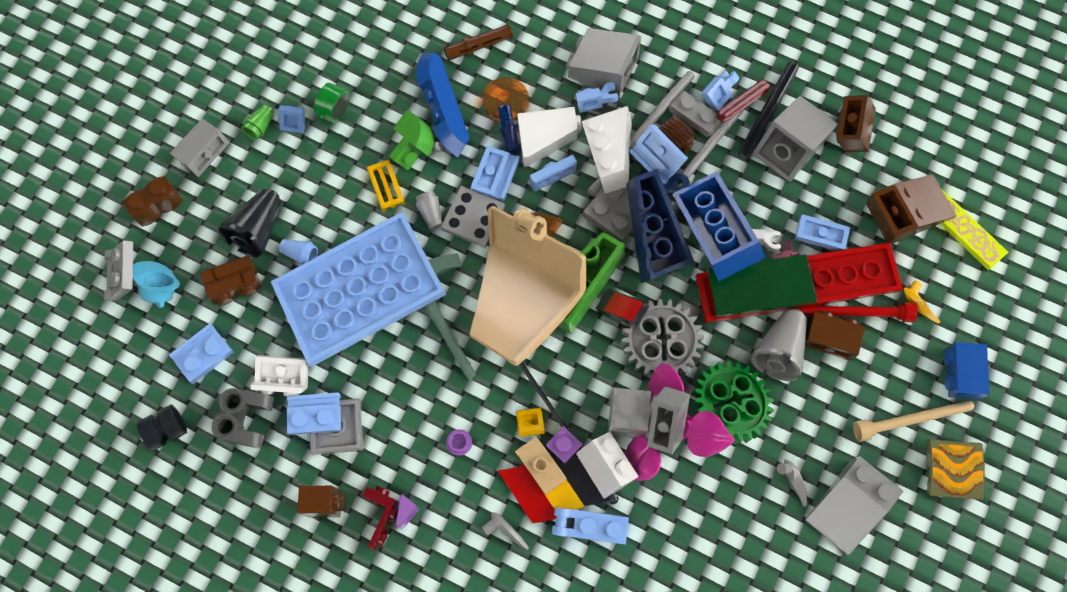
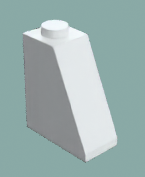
[517,107,581,167]

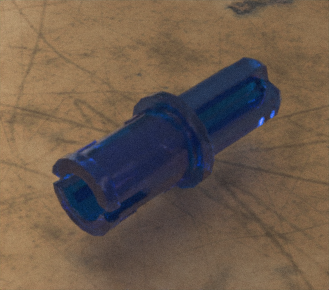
[498,104,520,153]

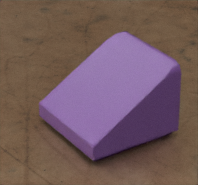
[396,494,419,529]

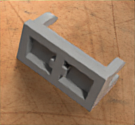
[170,119,230,177]

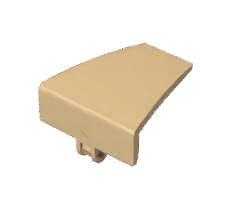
[470,206,586,366]

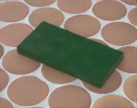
[707,254,817,318]

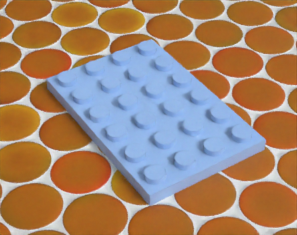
[271,211,446,367]

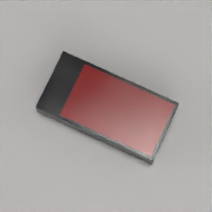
[595,289,649,327]

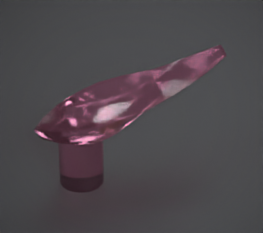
[770,240,800,259]

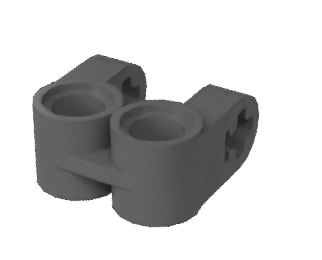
[211,388,275,449]

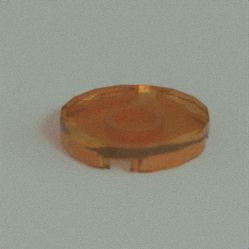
[483,77,529,123]

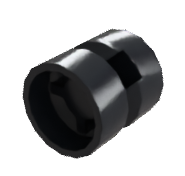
[136,404,187,451]

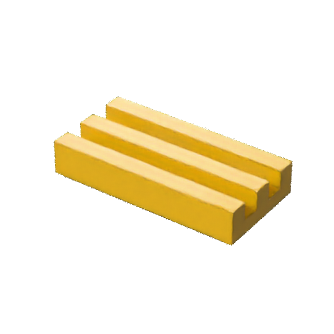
[366,159,405,212]

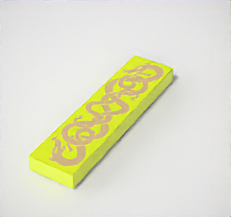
[940,190,1008,270]

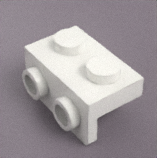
[250,355,308,396]

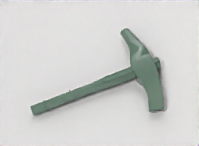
[424,253,477,381]

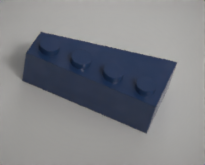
[626,169,694,283]

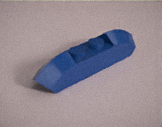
[416,52,470,157]

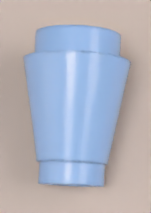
[279,239,318,265]

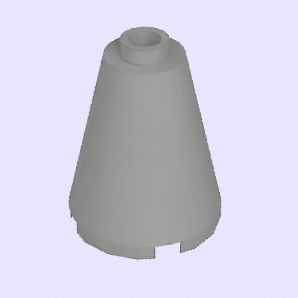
[751,309,807,381]

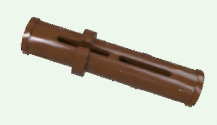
[443,24,513,61]

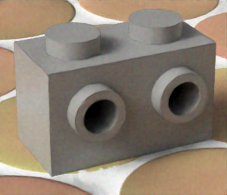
[647,387,690,454]

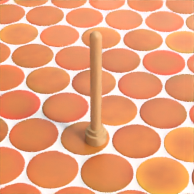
[853,401,974,442]

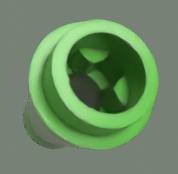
[241,104,275,140]

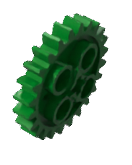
[691,361,774,444]

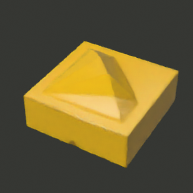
[516,408,545,437]

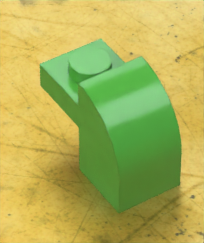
[389,109,435,170]

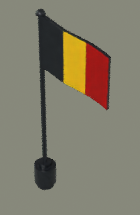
[497,361,619,523]

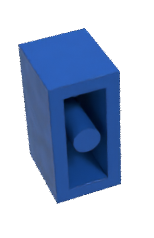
[944,342,990,400]

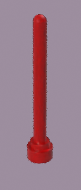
[794,302,917,323]

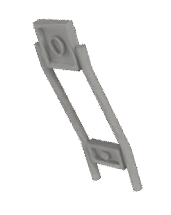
[582,71,744,242]

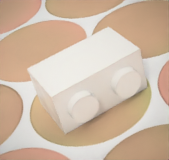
[576,432,638,499]

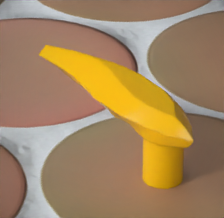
[904,281,941,323]

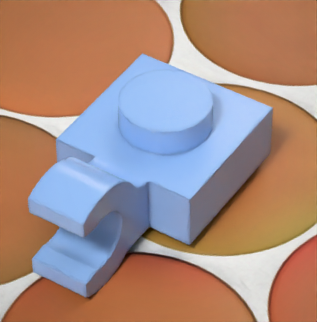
[701,71,739,111]
[576,82,618,113]

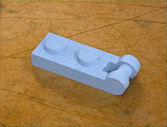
[552,507,629,545]

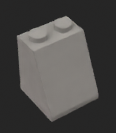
[566,28,642,97]
[752,96,838,182]

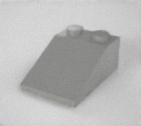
[805,456,904,555]

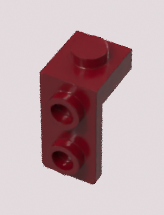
[362,485,399,551]

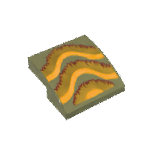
[926,439,985,500]

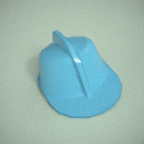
[133,261,180,308]

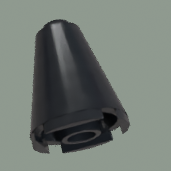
[218,189,281,258]

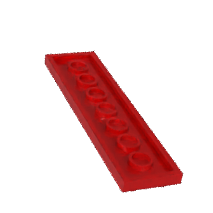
[695,243,903,324]

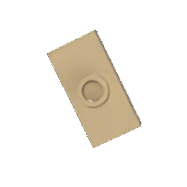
[515,436,567,495]

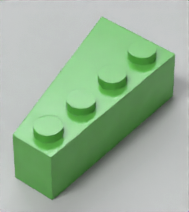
[558,232,625,334]

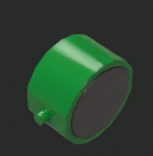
[313,82,350,124]

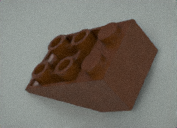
[866,174,957,244]

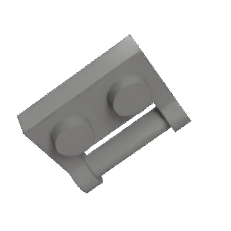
[104,240,133,301]

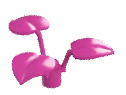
[625,363,735,481]

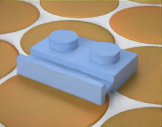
[629,124,688,185]
[471,146,520,202]
[169,323,234,384]
[287,392,341,435]

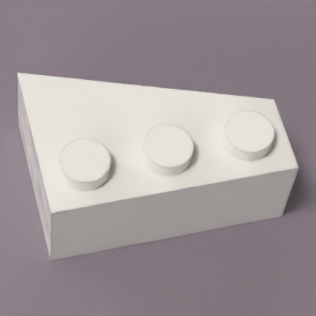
[582,106,632,194]

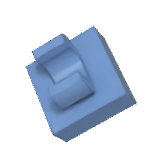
[278,105,306,133]

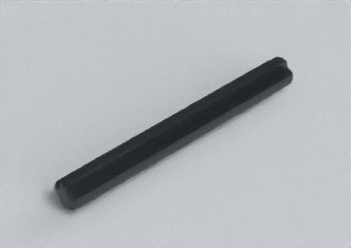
[738,61,799,160]

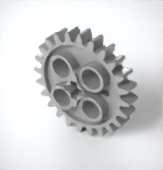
[621,299,704,377]

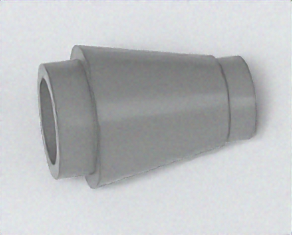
[415,191,443,229]

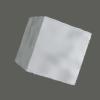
[607,388,651,438]

